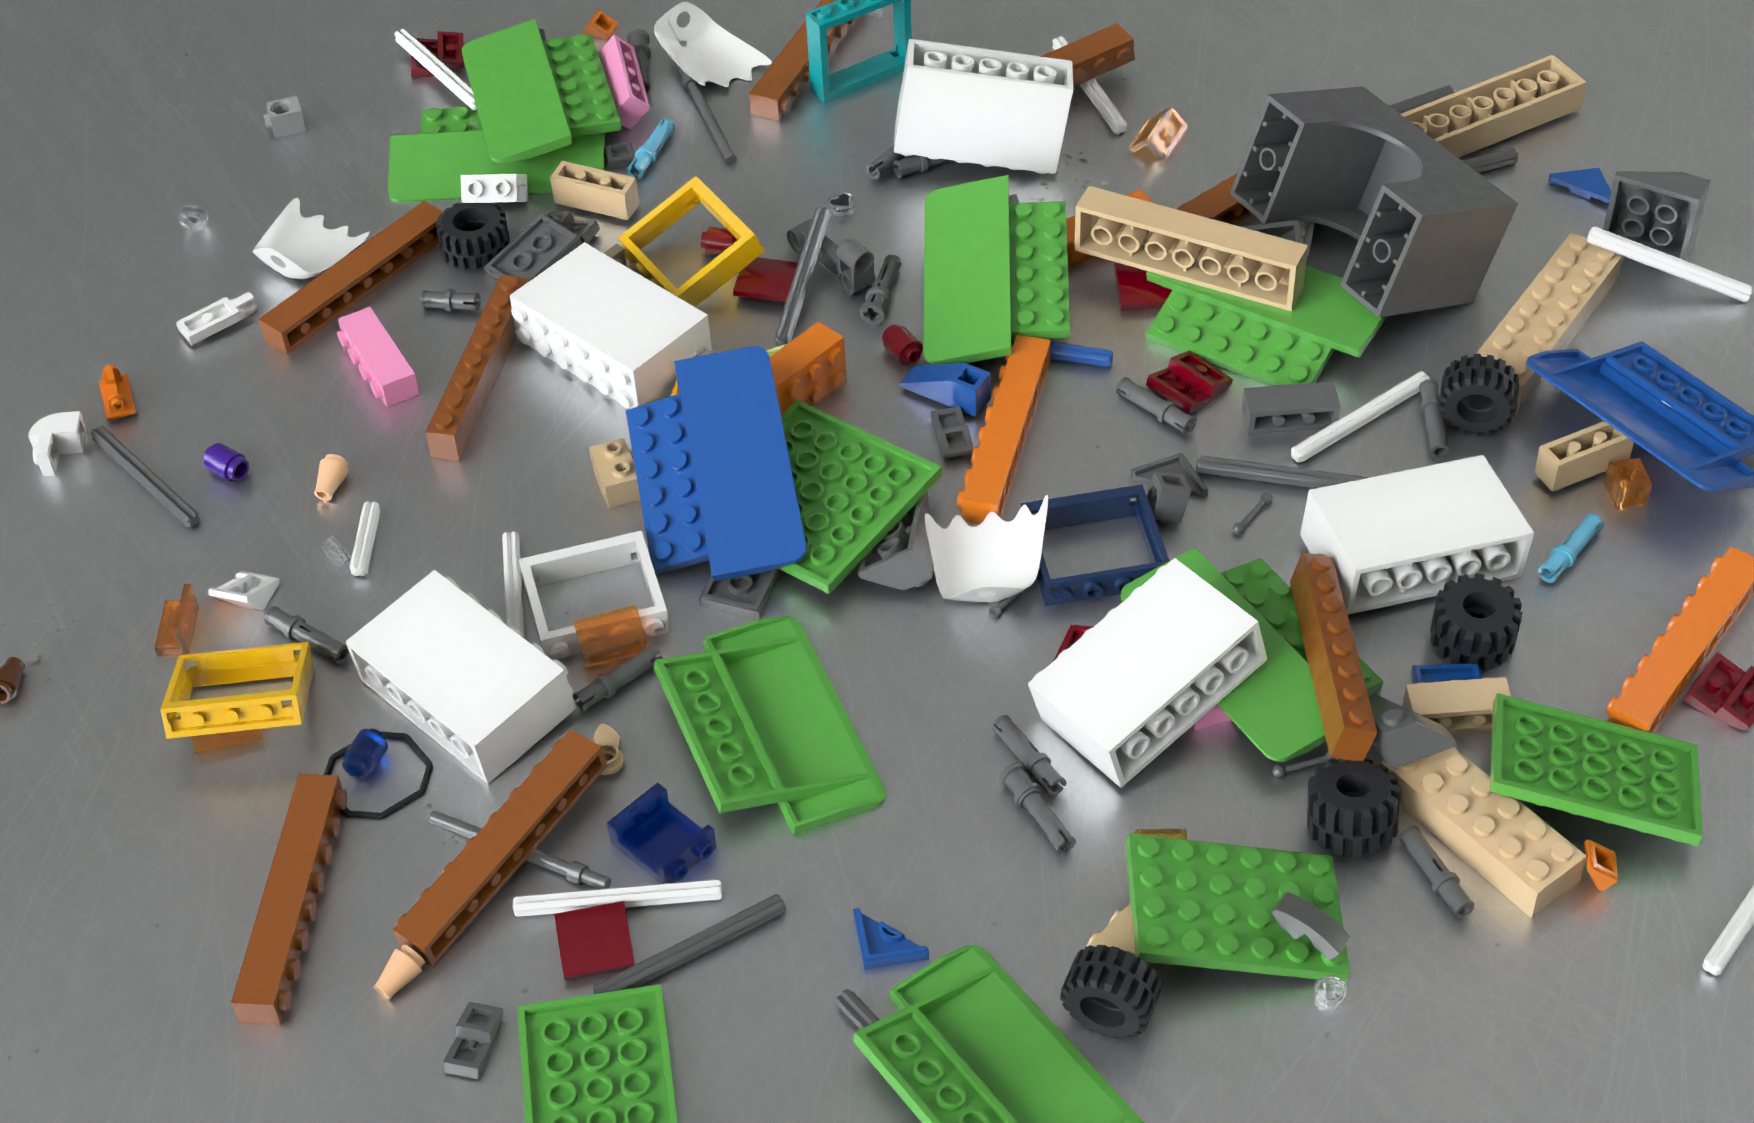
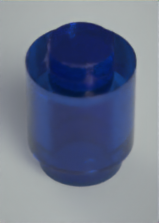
[342,729,388,779]

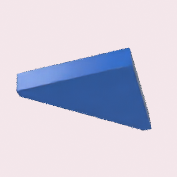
[1548,168,1611,207]
[853,908,929,970]

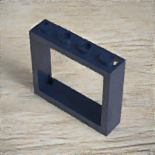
[1021,484,1170,606]

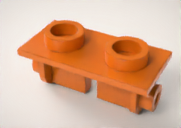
[99,364,136,421]

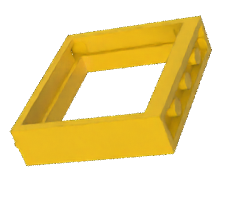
[618,176,765,307]
[160,642,314,739]

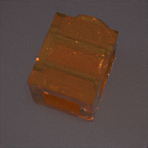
[1604,458,1652,510]

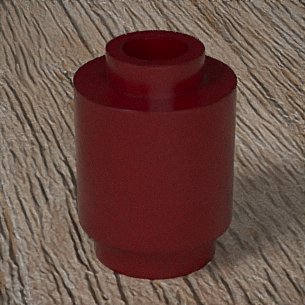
[701,227,737,256]
[882,324,923,365]

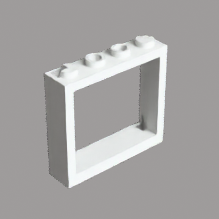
[518,531,670,660]

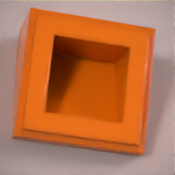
[582,9,620,40]
[1584,839,1618,892]

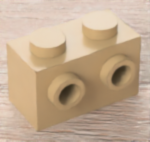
[589,438,640,509]

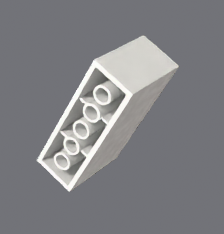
[894,39,1073,174]
[510,242,712,409]
[1300,455,1534,615]
[1028,558,1267,788]
[345,570,576,784]

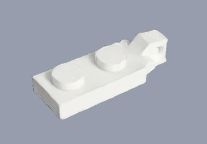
[176,292,258,345]

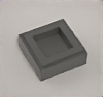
[605,142,635,170]

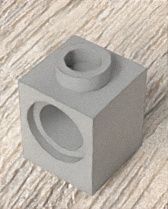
[263,96,307,139]

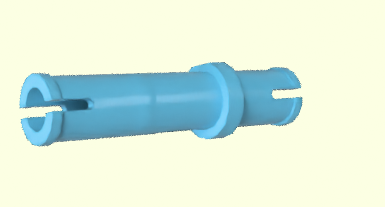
[627,119,675,179]
[1538,513,1604,583]

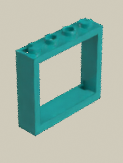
[806,0,912,104]

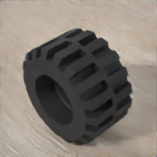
[436,203,510,270]
[1439,354,1519,434]
[1060,945,1162,1038]

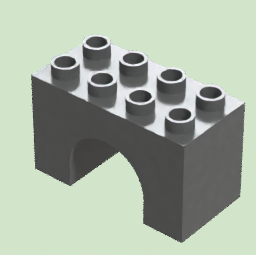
[1230,86,1518,317]

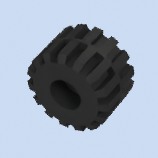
[1430,573,1523,670]
[1307,758,1400,858]

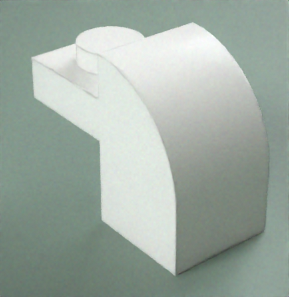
[28,411,88,476]

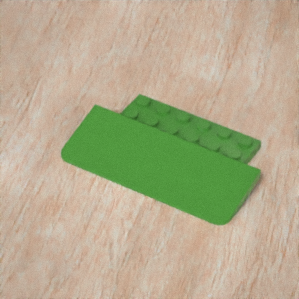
[462,19,621,163]
[388,106,605,203]
[923,175,1070,365]
[1146,265,1387,386]
[1120,547,1384,762]
[654,616,886,836]
[853,945,1144,1123]

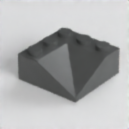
[1603,171,1711,261]

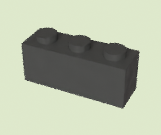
[1242,381,1341,435]

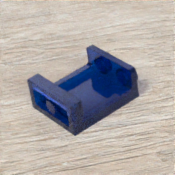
[607,782,717,884]

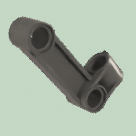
[787,219,876,295]

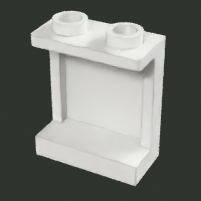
[461,174,528,203]

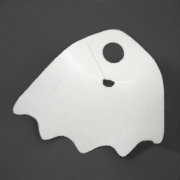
[654,1,772,87]
[252,198,381,279]
[925,495,1048,603]

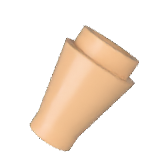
[314,454,349,501]
[373,945,425,1000]

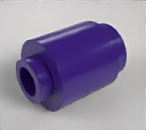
[203,443,249,482]

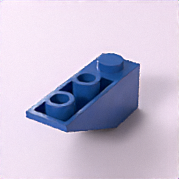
[899,363,991,417]

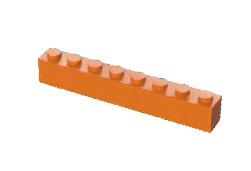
[957,335,1051,524]
[1606,546,1754,733]

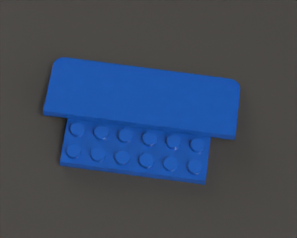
[1526,341,1754,492]
[626,346,807,581]

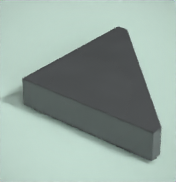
[1131,453,1208,498]

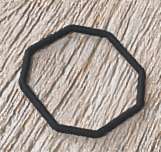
[324,731,433,819]

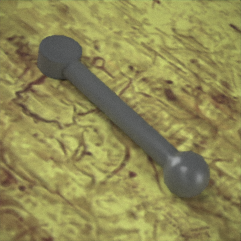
[1232,493,1273,535]
[989,580,1036,620]
[1272,751,1339,778]

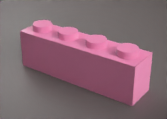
[598,35,650,130]
[337,307,420,407]

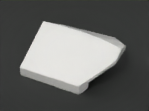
[207,571,280,611]

